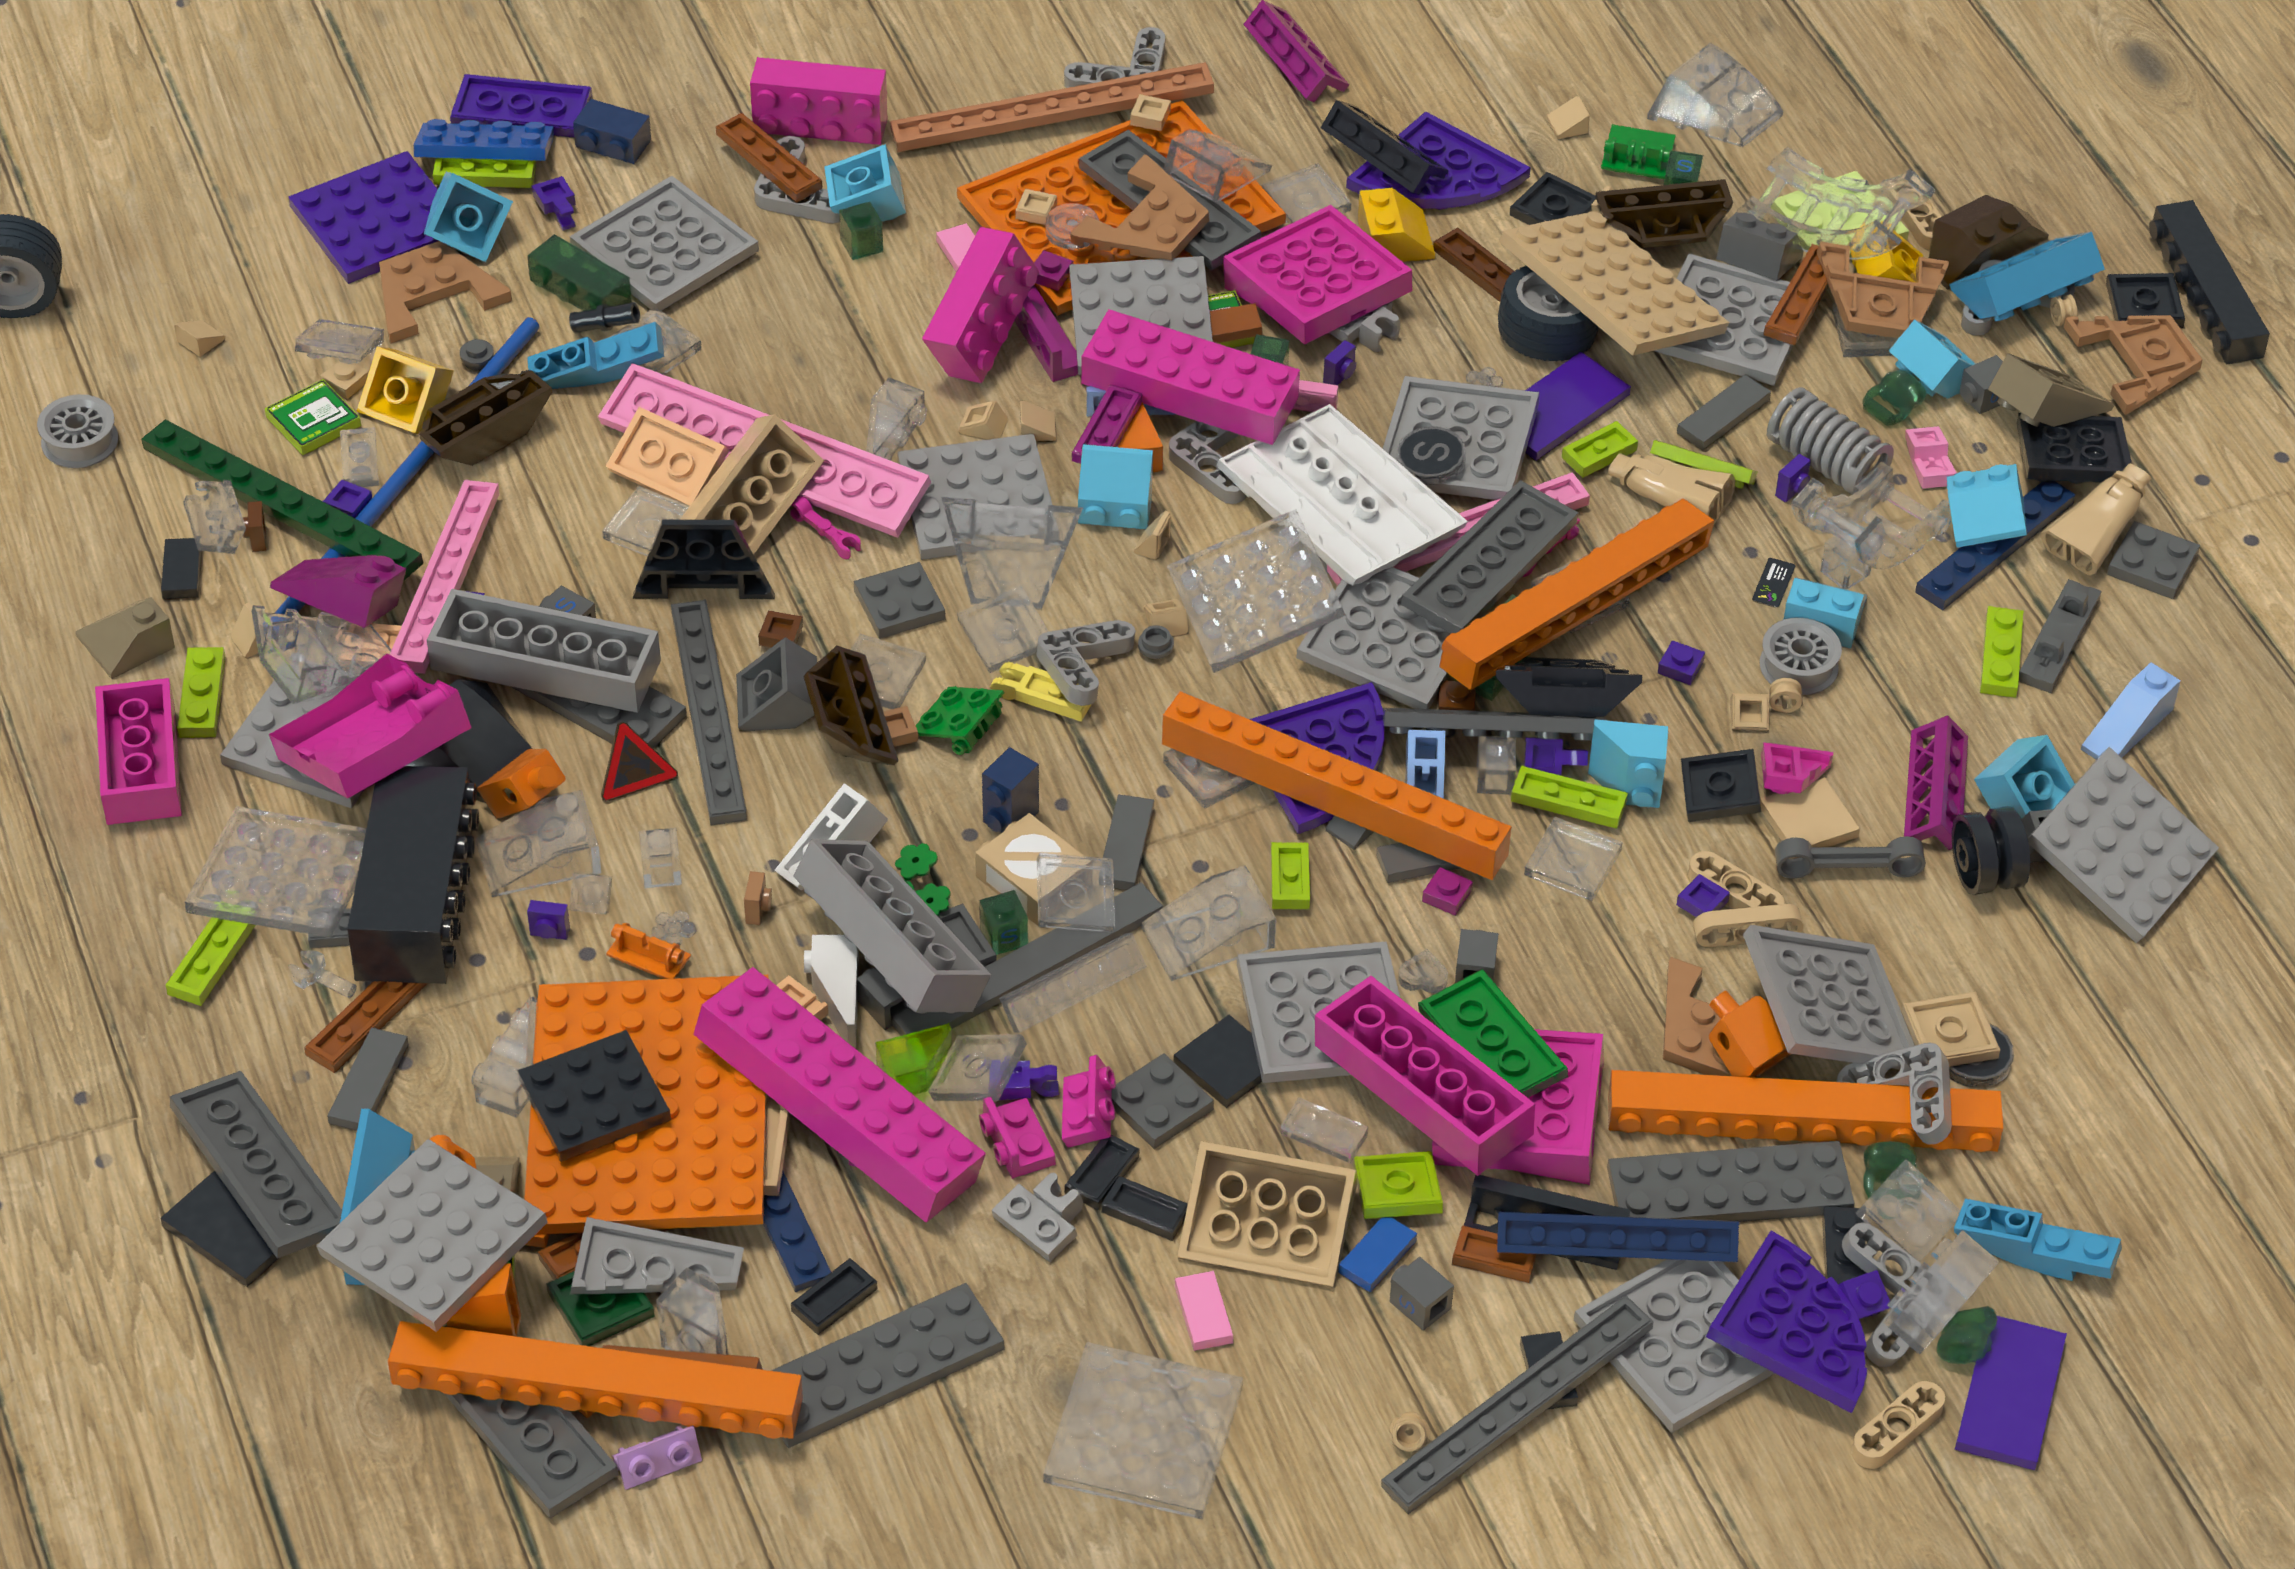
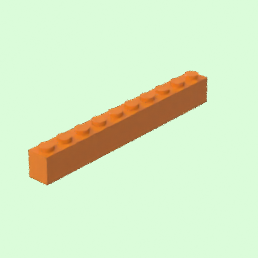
[1439,498,1715,690]
[1162,691,1512,880]
[1608,1070,2003,1152]
[388,1321,803,1439]

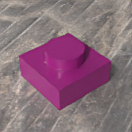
[1034,250,1073,291]
[1422,867,1473,916]

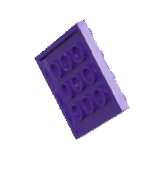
[288,151,438,284]

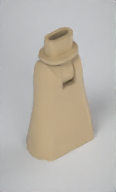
[1608,453,1735,526]
[2041,463,2151,576]

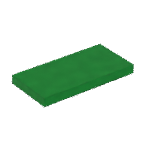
[1418,969,1568,1098]

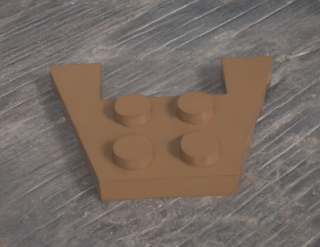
[1070,154,1209,261]
[379,241,512,344]
[1817,241,1949,339]
[2064,315,2202,415]
[1663,957,1732,1076]

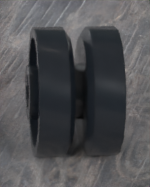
[1952,806,2030,895]

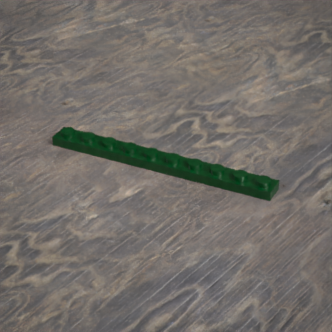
[141,419,424,581]

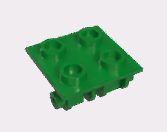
[1601,124,1676,179]
[915,686,1004,755]

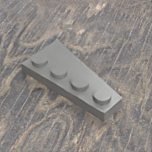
[570,1217,744,1294]

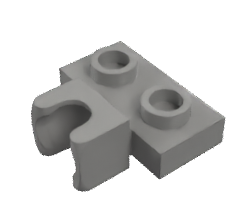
[1329,301,1400,352]
[992,1173,1083,1262]

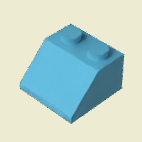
[824,144,906,224]
[424,172,513,262]
[1889,319,1976,399]
[1078,444,1153,529]
[1947,464,2027,548]
[1783,578,1867,648]
[1588,719,1668,808]
[1974,735,2075,819]

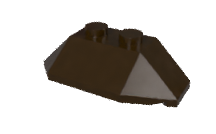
[1595,179,1733,248]
[1928,195,2049,290]
[419,370,552,466]
[803,645,898,766]

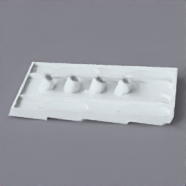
[1216,404,1468,586]

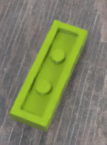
[433,158,536,188]
[1650,440,1758,489]
[1980,606,2024,698]
[177,647,225,738]
[1511,766,1628,829]
[165,904,256,1006]

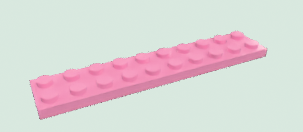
[598,363,931,538]

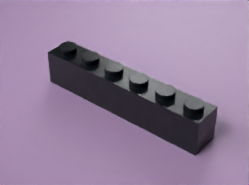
[2149,200,2270,365]

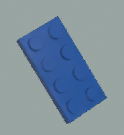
[413,119,554,161]

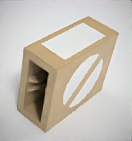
[975,813,1092,926]

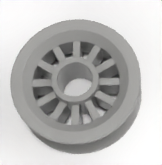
[37,394,118,468]
[1759,618,1842,695]

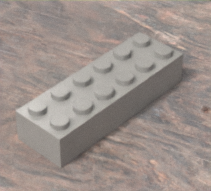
[427,589,661,713]
[793,839,991,1014]

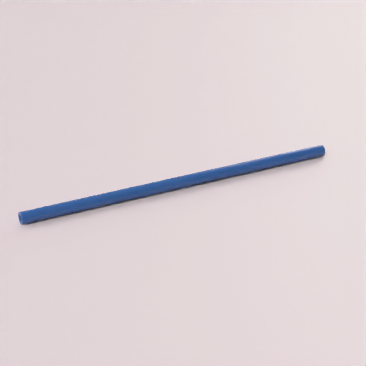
[266,317,540,639]

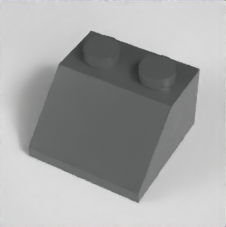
[1716,212,1803,281]
[736,637,817,731]

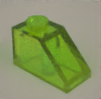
[875,1023,952,1096]

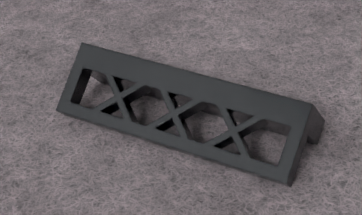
[1320,99,1449,195]
[1464,1175,1630,1270]

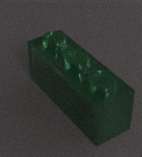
[527,234,632,311]

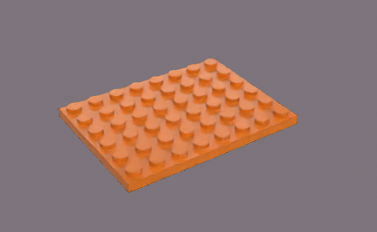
[957,100,1286,316]
[524,974,769,1234]

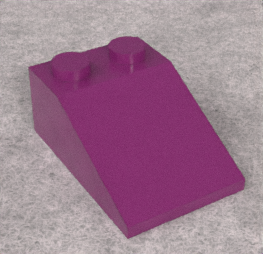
[270,555,406,628]

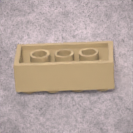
[680,414,824,554]

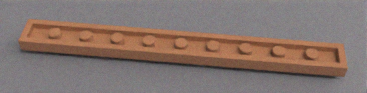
[890,62,1214,152]

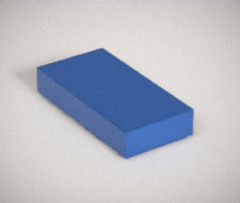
[1338,1217,1417,1293]

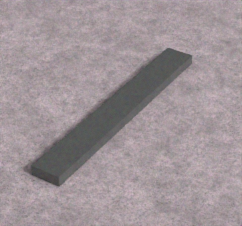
[671,600,747,825]
[892,882,1163,1050]
[1381,1295,1653,1514]

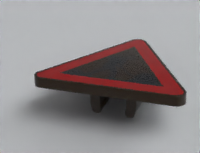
[601,721,678,801]

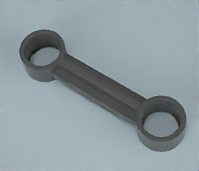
[1775,836,1926,879]

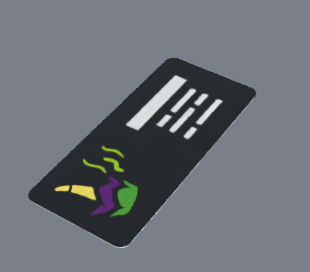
[1752,558,1795,607]

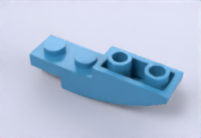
[527,322,664,389]
[1954,1198,2122,1281]

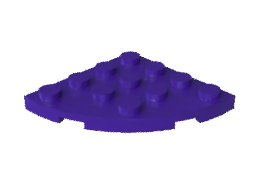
[1346,112,1531,210]
[1250,682,1384,834]
[1706,1230,1867,1413]

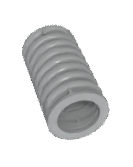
[1767,387,1894,498]

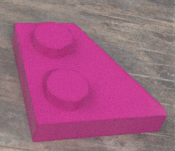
[1761,742,1833,794]

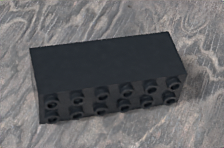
[347,766,479,984]

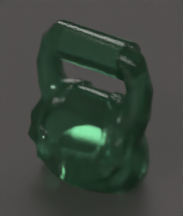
[1862,370,1927,426]
[1863,1141,1921,1206]
[1936,1306,1998,1364]

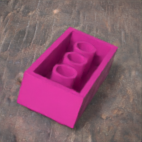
[750,57,888,145]
[922,227,1039,383]
[95,678,182,825]

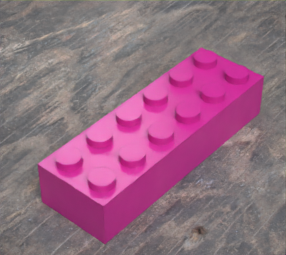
[1081,309,1300,445]
[1315,975,1535,1176]

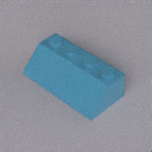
[1949,232,2105,322]
[340,1109,415,1285]

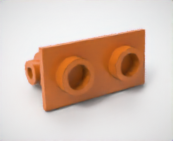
[606,922,691,979]

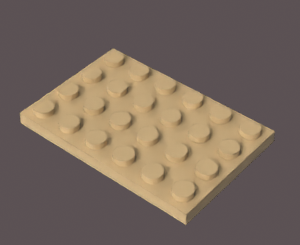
[1499,211,1730,356]

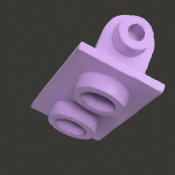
[612,1425,702,1490]

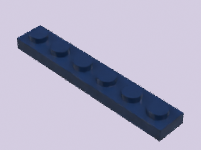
[1915,480,2076,611]
[763,1170,831,1292]
[1497,1212,1739,1262]

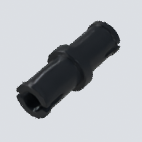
[569,302,640,333]

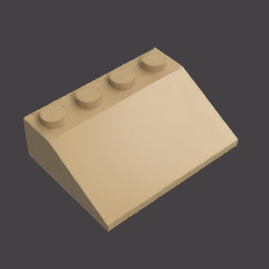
[1177,1141,1358,1288]

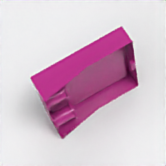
[1223,205,1412,344]
[269,653,472,799]
[1432,1029,1604,1185]

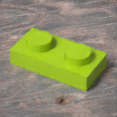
[1561,421,1638,478]
[1271,842,1310,909]

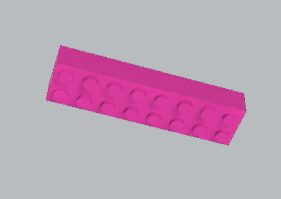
[693,967,986,1223]

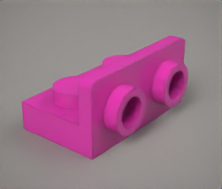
[1062,1055,1116,1148]
[979,1096,1056,1179]

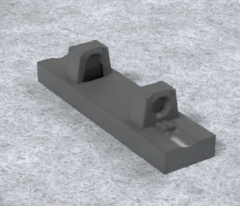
[2018,579,2102,693]

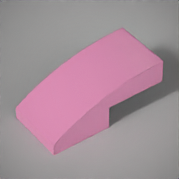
[1905,426,1957,489]

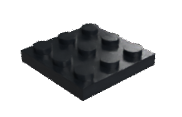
[2017,413,2132,484]
[517,1030,671,1162]

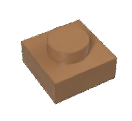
[883,706,918,747]
[744,871,772,925]

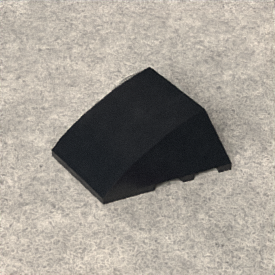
[633,519,775,599]
[1496,657,1643,717]
[406,679,533,803]

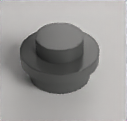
[460,339,494,371]
[1138,625,1174,659]

